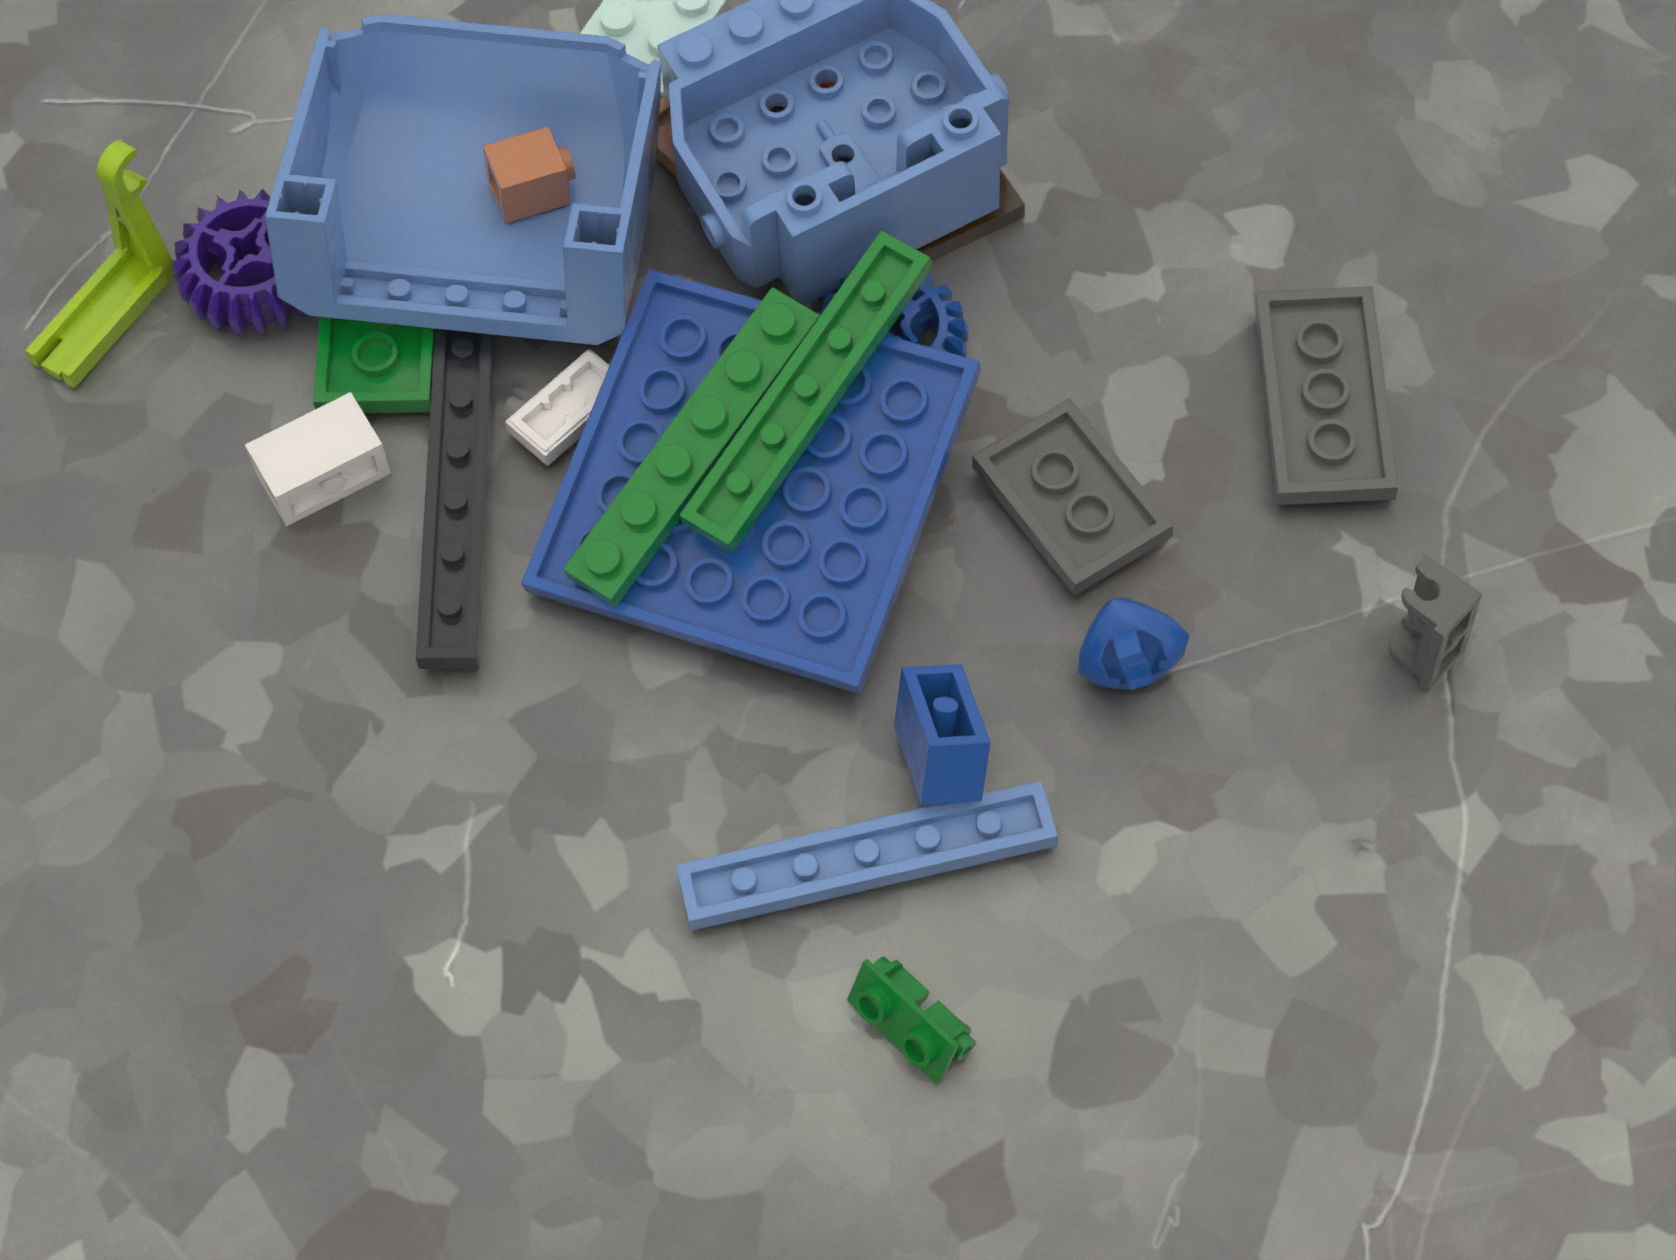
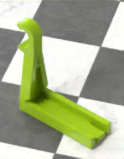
[25,140,174,389]

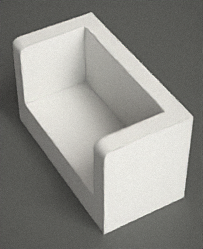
[245,392,391,527]

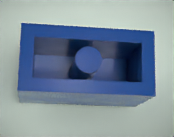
[894,664,991,805]

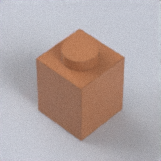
[483,127,576,224]

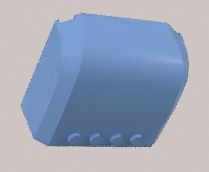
[265,14,661,345]

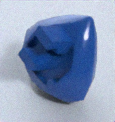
[1078,598,1190,690]

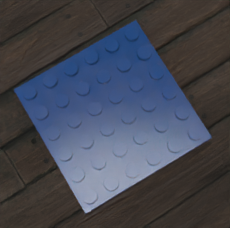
[521,269,981,695]

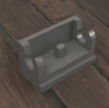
[1388,554,1482,692]

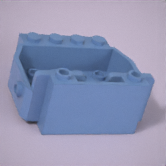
[657,0,1010,305]

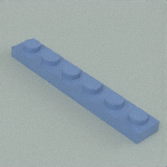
[676,781,1058,931]

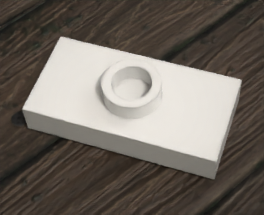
[505,349,610,466]

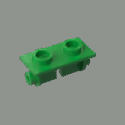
[847,956,976,1085]

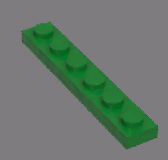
[679,230,933,553]
[563,287,820,608]

